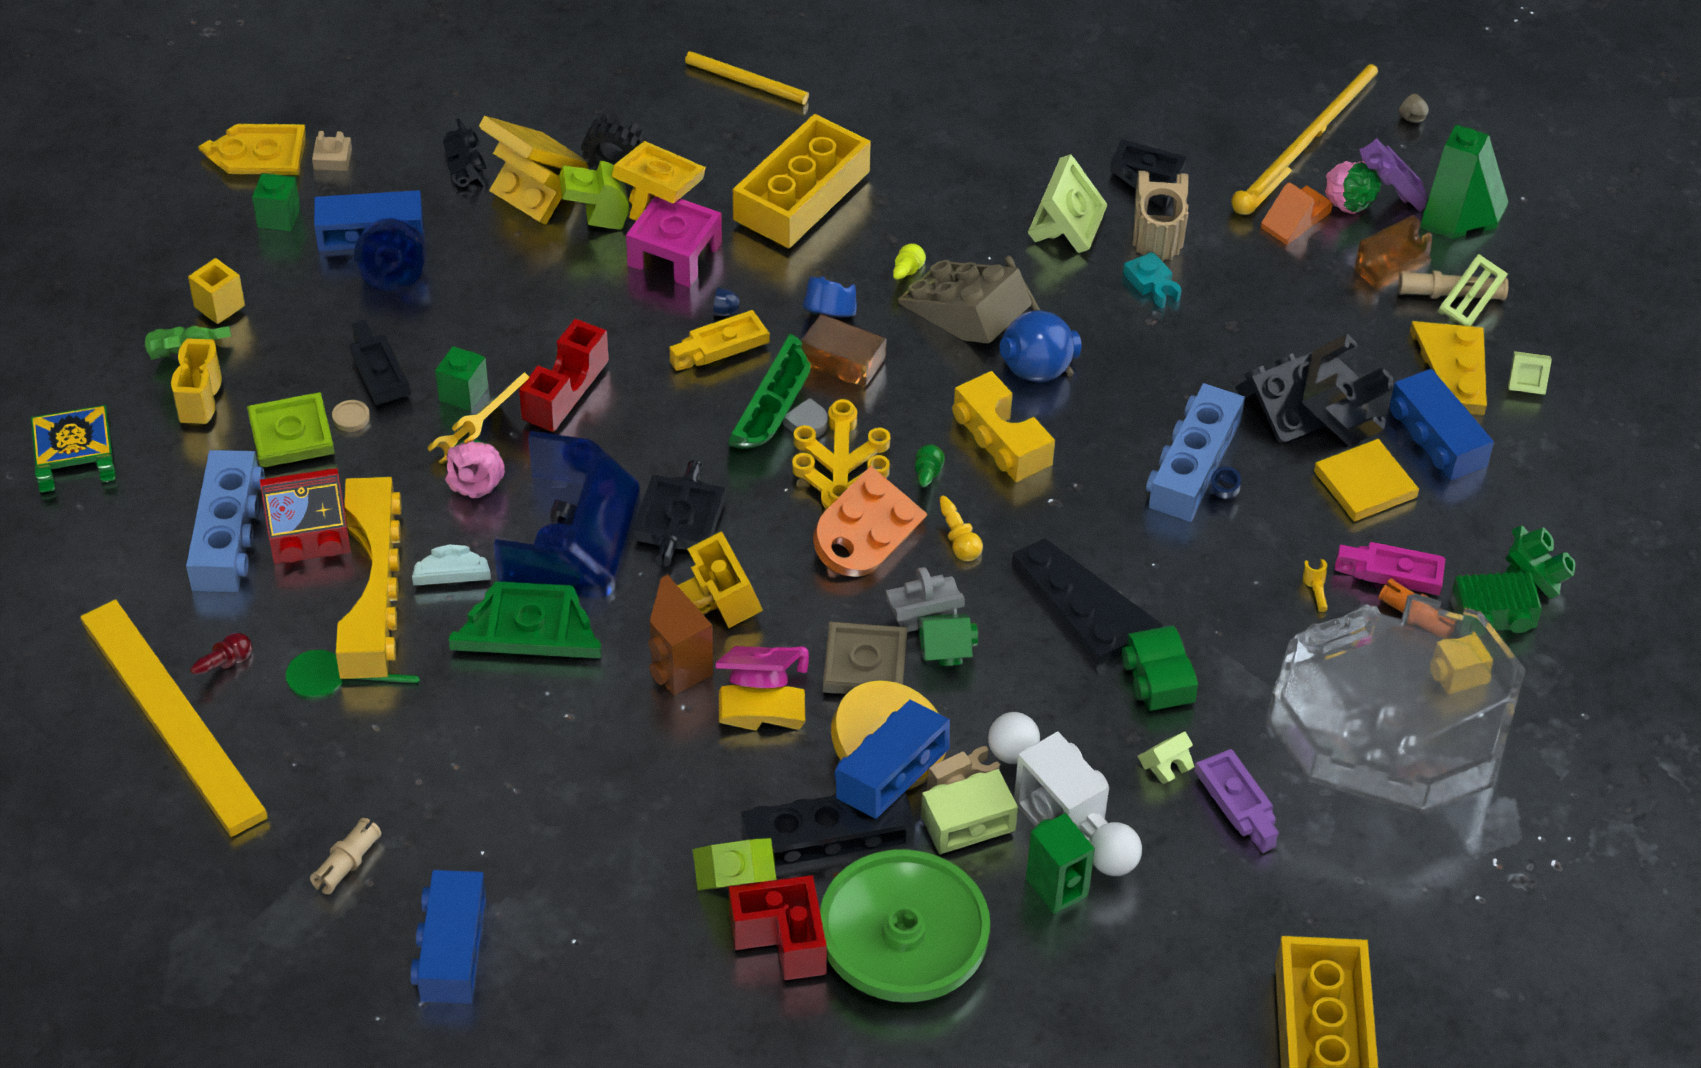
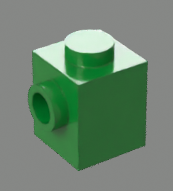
[252,173,300,231]
[435,346,488,412]
[918,613,978,666]

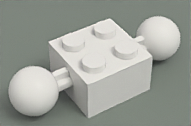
[988,712,1142,876]

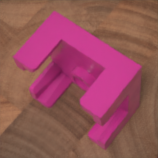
[626,196,722,287]

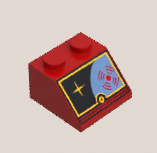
[260,468,351,564]

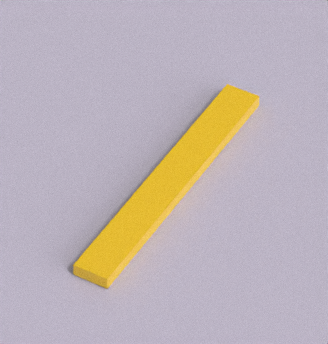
[80,599,268,837]

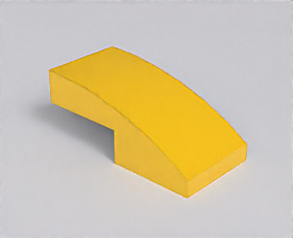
[719,684,805,731]

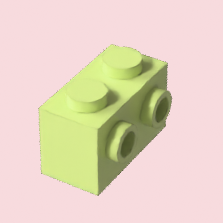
[921,769,1018,855]

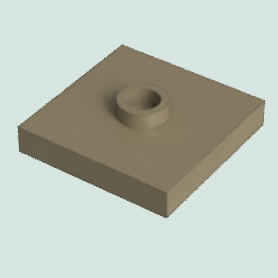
[823,622,908,694]

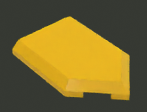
[198,124,305,175]

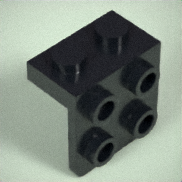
[1235,352,1327,443]

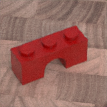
[519,318,609,432]

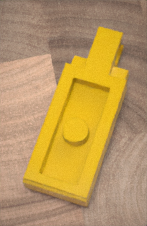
[669,310,770,371]

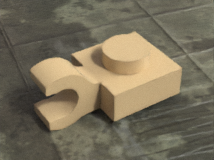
[926,746,1000,791]

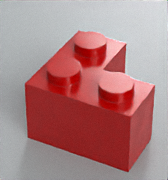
[729,875,827,980]

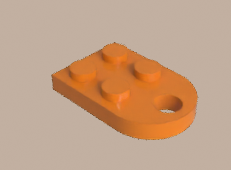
[813,466,928,577]

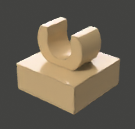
[312,131,352,171]

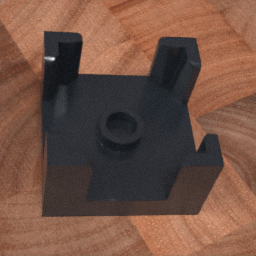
[1302,333,1394,447]

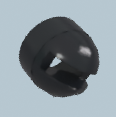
[550,500,583,531]

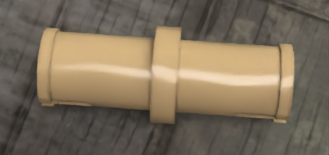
[310,818,381,894]

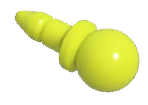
[893,244,926,280]

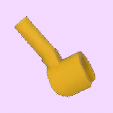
[1303,559,1328,612]

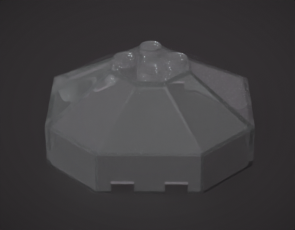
[1266,594,1526,815]

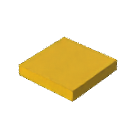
[1314,439,1419,522]

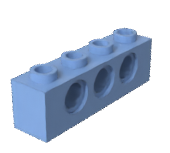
[1146,383,1245,522]
[186,450,264,592]

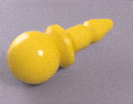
[939,495,983,561]

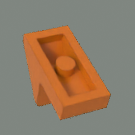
[1260,182,1333,245]

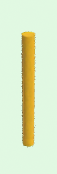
[685,51,809,105]

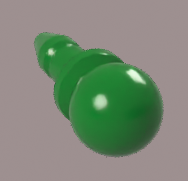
[915,444,945,487]

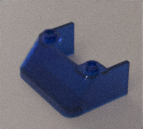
[494,431,640,599]

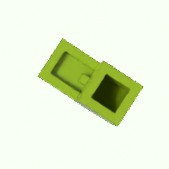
[559,161,629,230]

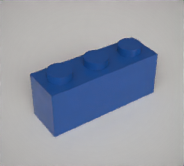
[314,190,424,251]
[1389,368,1494,481]
[834,699,950,819]
[411,870,486,1004]

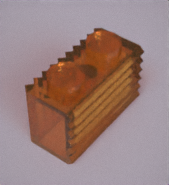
[802,314,886,388]

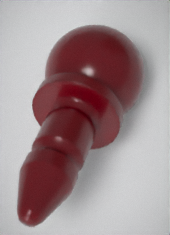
[190,632,253,674]

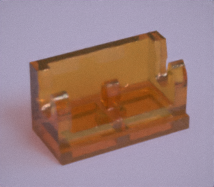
[1354,215,1432,290]

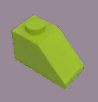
[693,838,776,891]

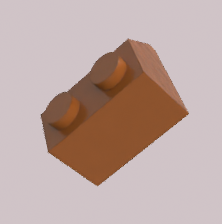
[648,574,713,696]

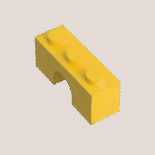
[952,371,1055,482]

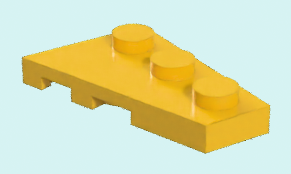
[1410,321,1487,415]

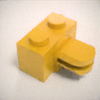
[677,531,763,628]

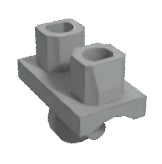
[886,567,965,632]

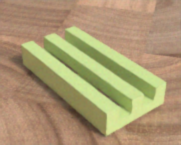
[1437,254,1508,326]

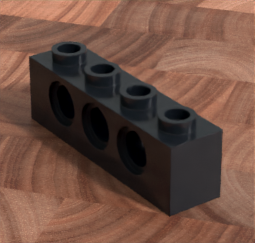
[741,791,915,871]

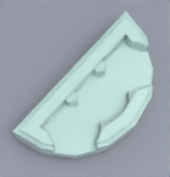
[412,544,491,586]

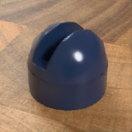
[713,287,740,317]
[1211,466,1241,500]

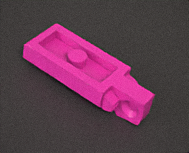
[1335,542,1446,595]

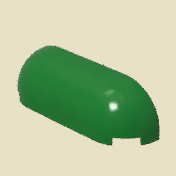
[727,333,811,449]

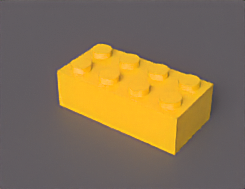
[733,113,871,249]
[1275,936,1378,1068]

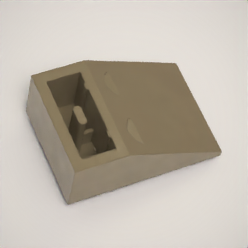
[897,260,1032,343]

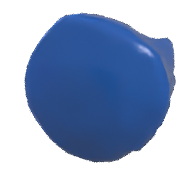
[802,276,857,318]

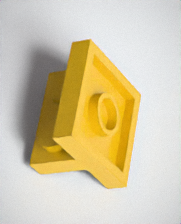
[611,141,706,221]
[489,142,562,225]

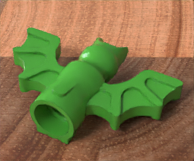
[145,325,231,360]

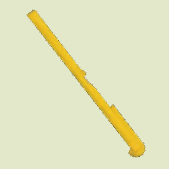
[1231,64,1378,215]

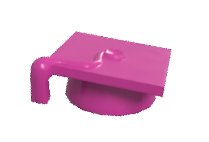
[716,646,809,688]

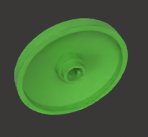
[820,849,990,1002]

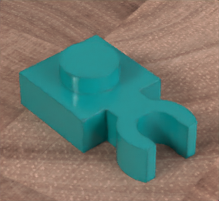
[1123,252,1182,308]

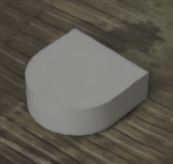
[783,398,828,439]

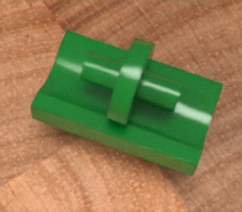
[1505,525,1576,599]

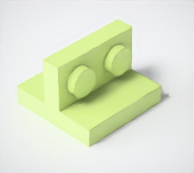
[1028,154,1108,253]

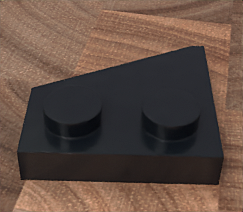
[1110,139,1187,209]

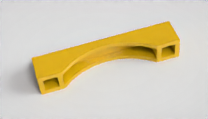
[336,477,402,679]

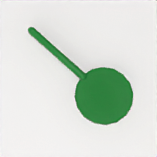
[286,649,420,699]

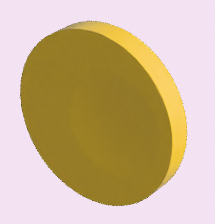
[831,680,946,790]

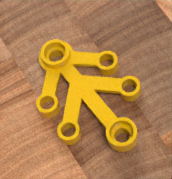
[792,399,890,510]

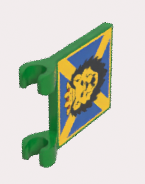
[31,405,116,493]

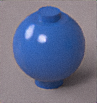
[1000,310,1082,383]

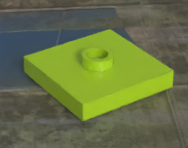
[247,392,335,468]

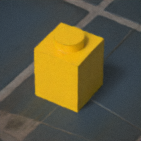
[188,258,245,324]

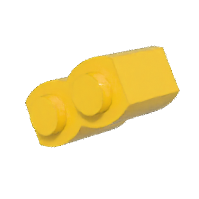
[171,338,222,424]

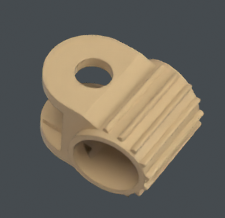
[1132,171,1189,262]

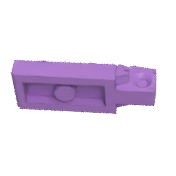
[1359,139,1428,212]
[1194,749,1279,853]

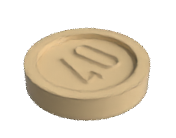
[332,400,370,432]

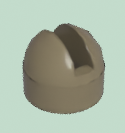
[1398,93,1428,123]

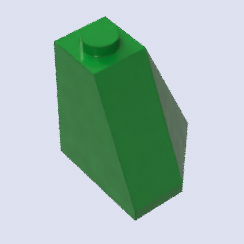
[1420,124,1508,239]

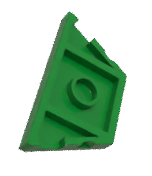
[449,581,602,658]

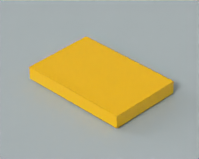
[479,116,589,169]

